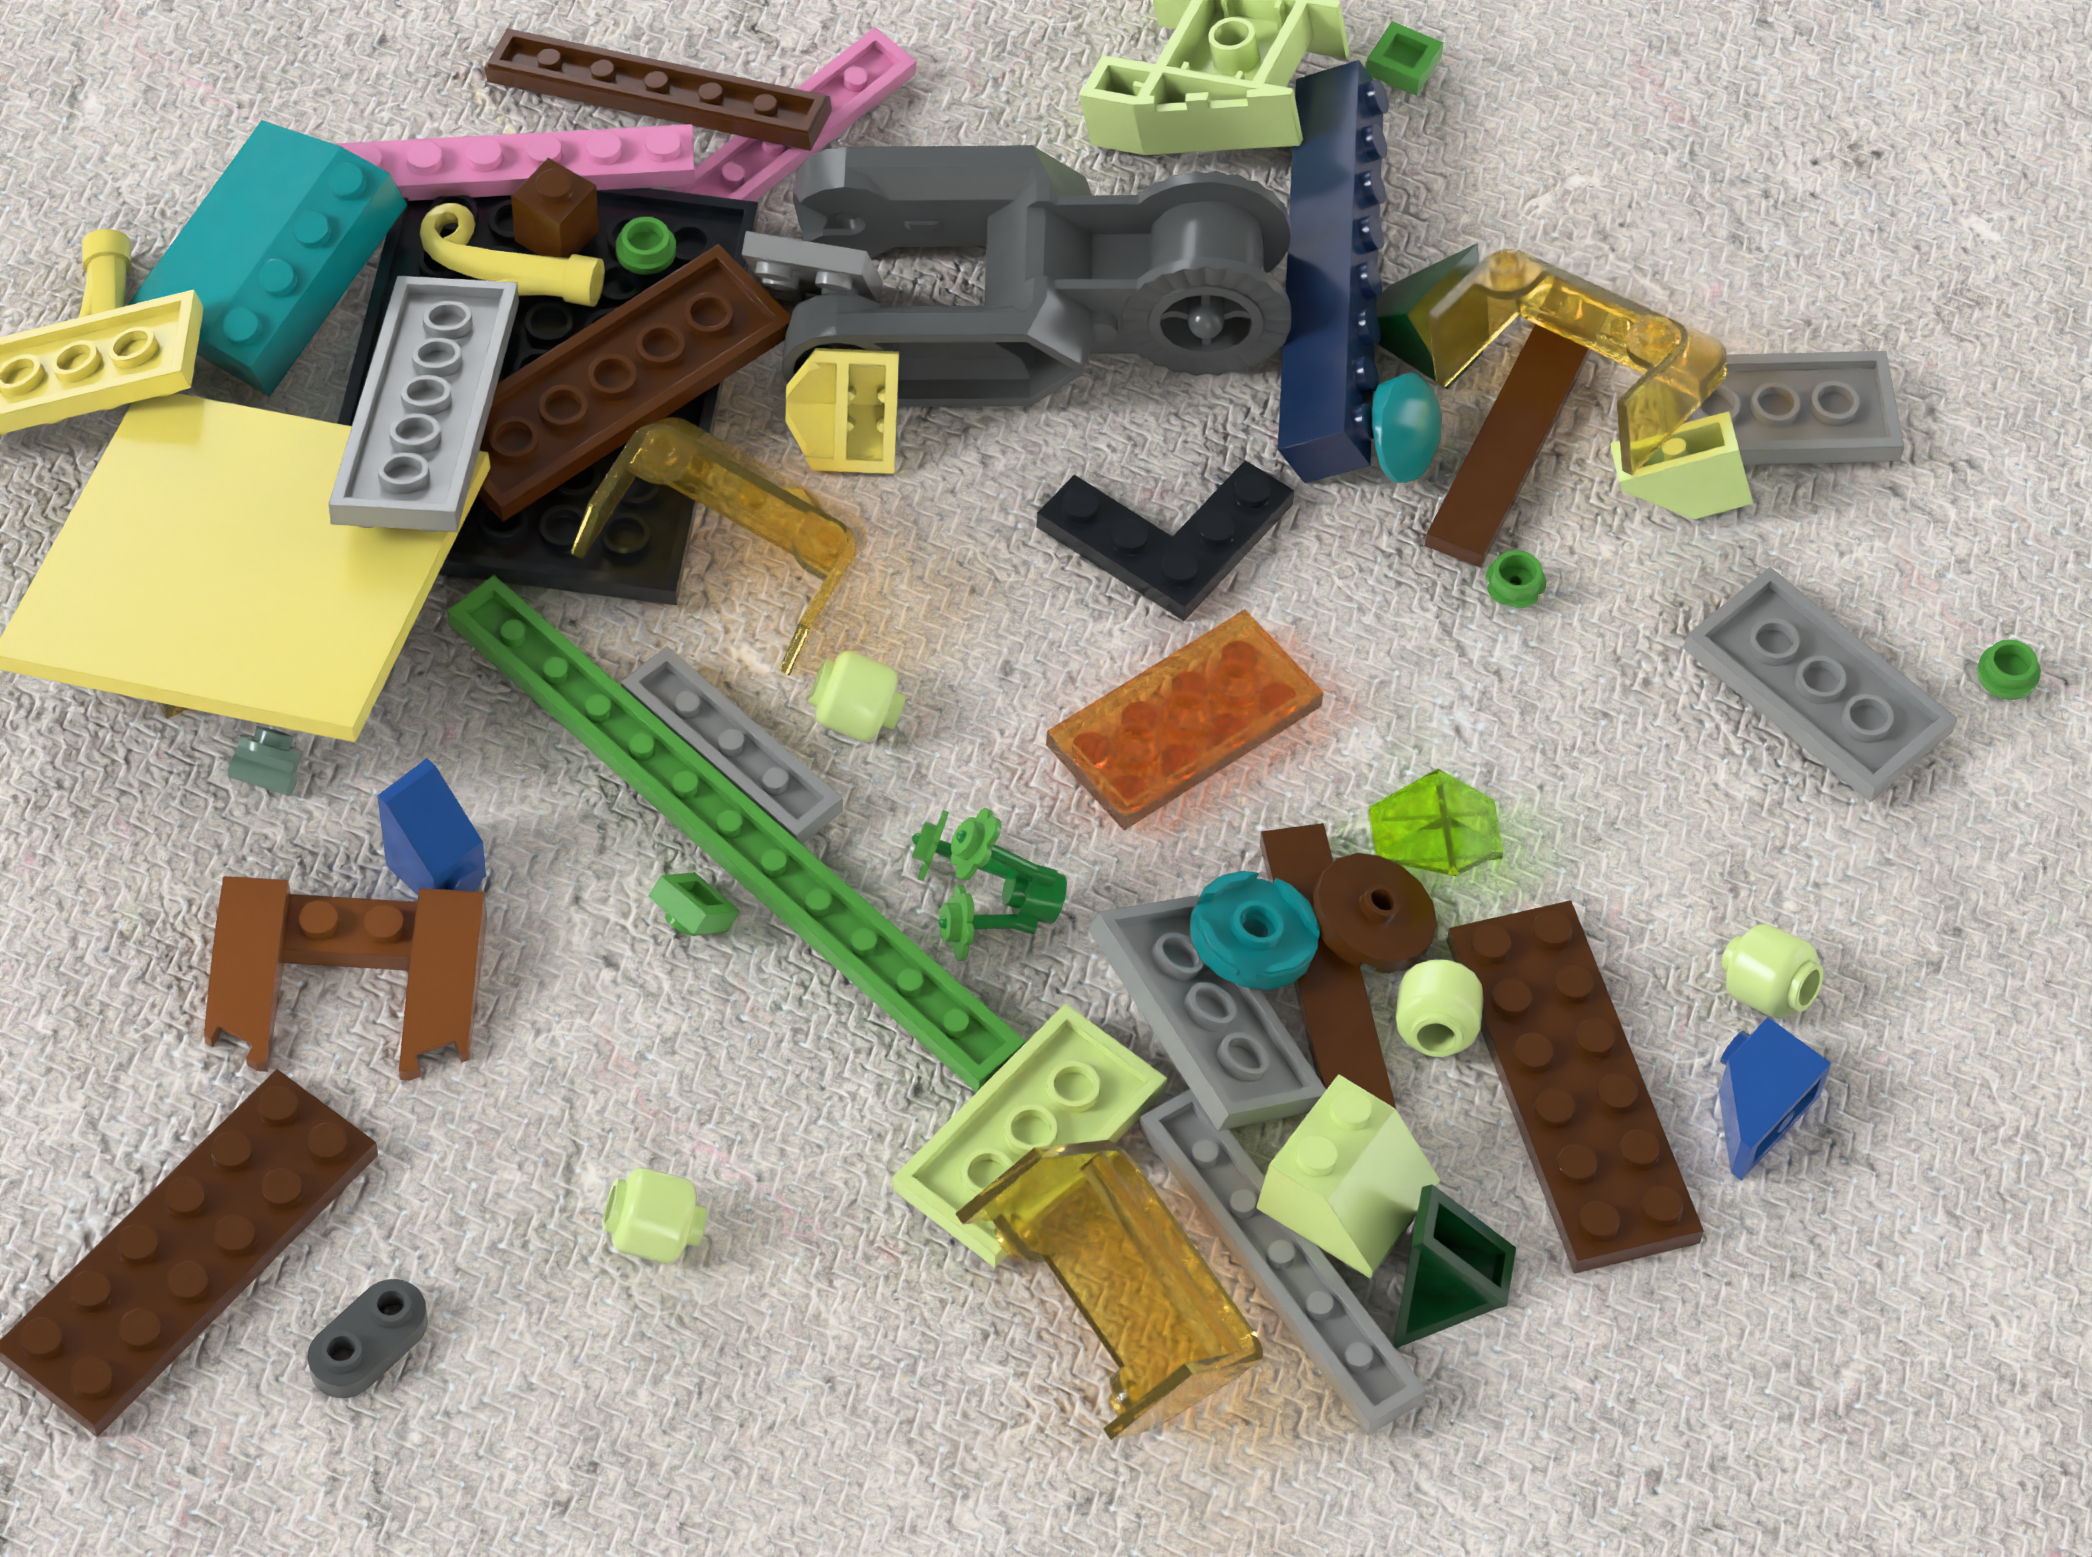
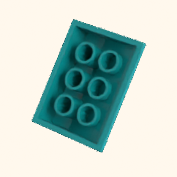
[127,120,407,397]

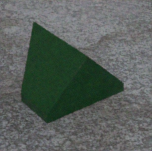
[1376,243,1484,390]
[1393,1184,1516,1349]

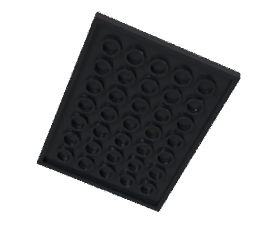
[337,188,759,605]

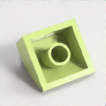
[1256,1074,1440,1278]

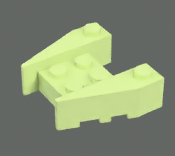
[1079,0,1349,155]

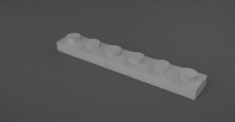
[1139,1089,1427,1435]

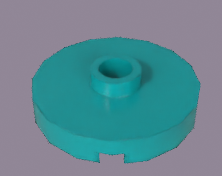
[1190,871,1320,990]

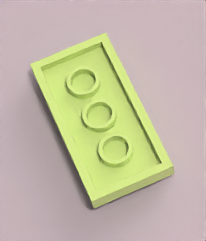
[893,1003,1167,1268]

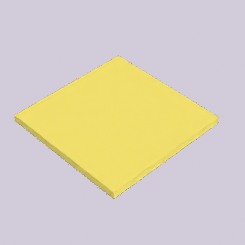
[0,393,491,743]

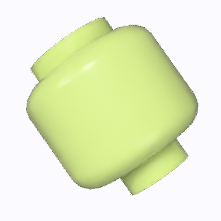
[807,650,906,742]
[1722,923,1824,1019]
[1396,960,1483,1057]
[602,1167,707,1264]

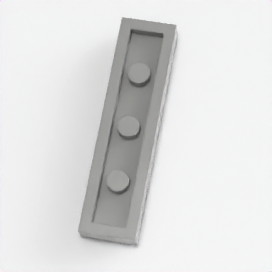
[621,646,843,844]

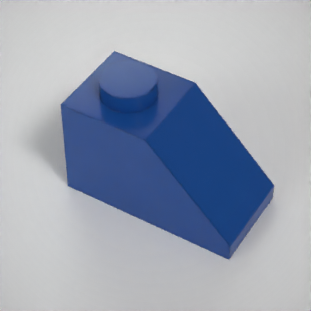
[377,758,486,895]
[1718,1017,1831,1181]

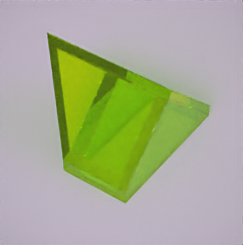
[1368,768,1503,876]

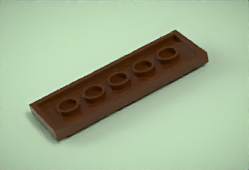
[477,244,791,522]
[1447,900,1704,1274]
[0,1069,378,1437]

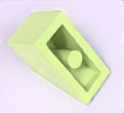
[1610,411,1753,519]

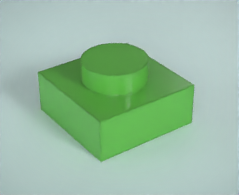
[1366,21,1444,96]
[648,872,740,936]

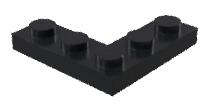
[1036,460,1294,621]

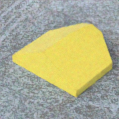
[785,348,899,474]

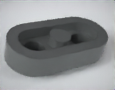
[307,1279,428,1398]

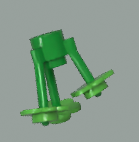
[912,808,1067,961]

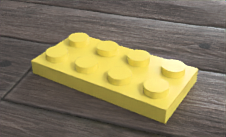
[0,290,204,436]

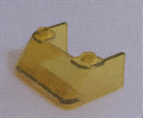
[1428,249,1727,475]
[571,417,867,676]
[955,1140,1263,1440]

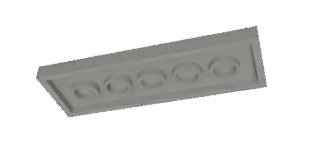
[328,276,519,532]

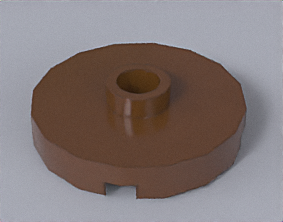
[1311,853,1437,974]

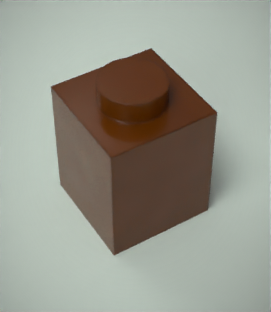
[511,158,599,258]

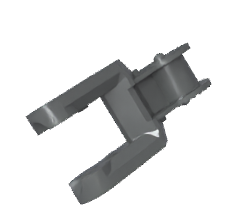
[782,145,1291,407]

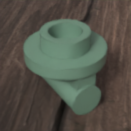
[228,726,303,796]

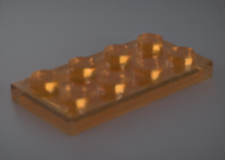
[1046,609,1324,831]

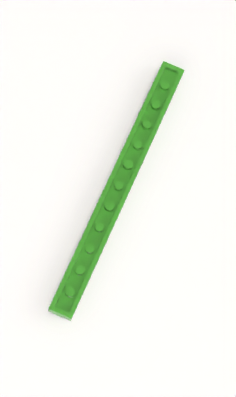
[447,575,1026,1092]

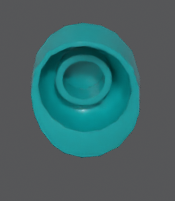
[1372,372,1442,483]

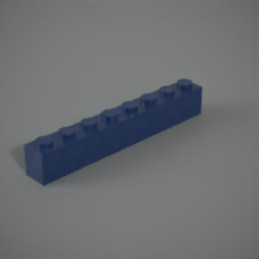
[1278,60,1389,483]

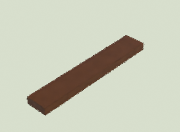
[484,28,832,151]
[1425,275,1616,568]
[1259,823,1397,1110]

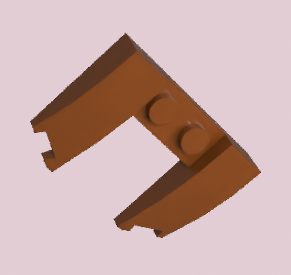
[204,876,487,1081]

